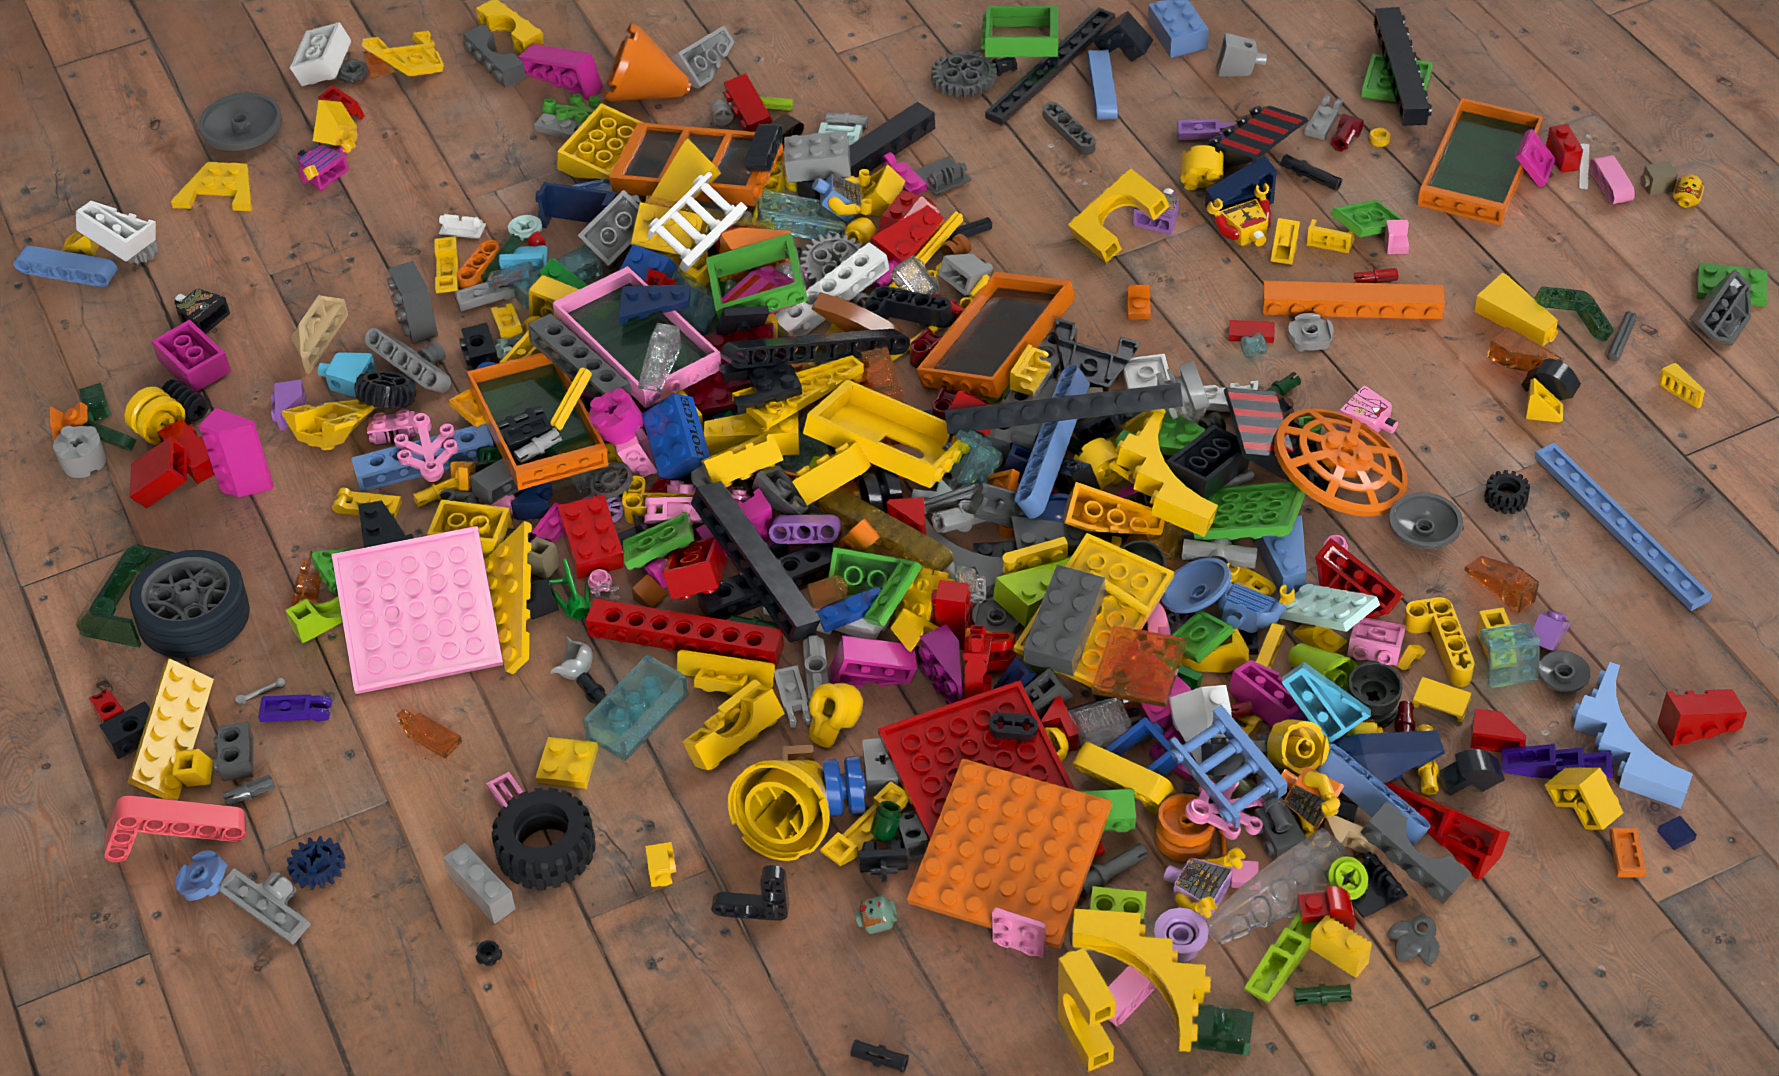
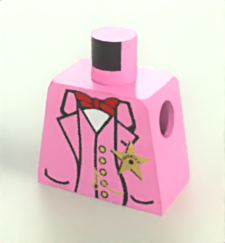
[1338,385,1398,435]

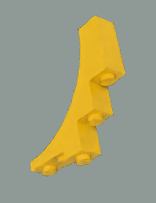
[1115,410,1218,537]
[1073,909,1211,1052]

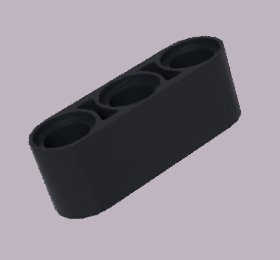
[745,124,783,172]

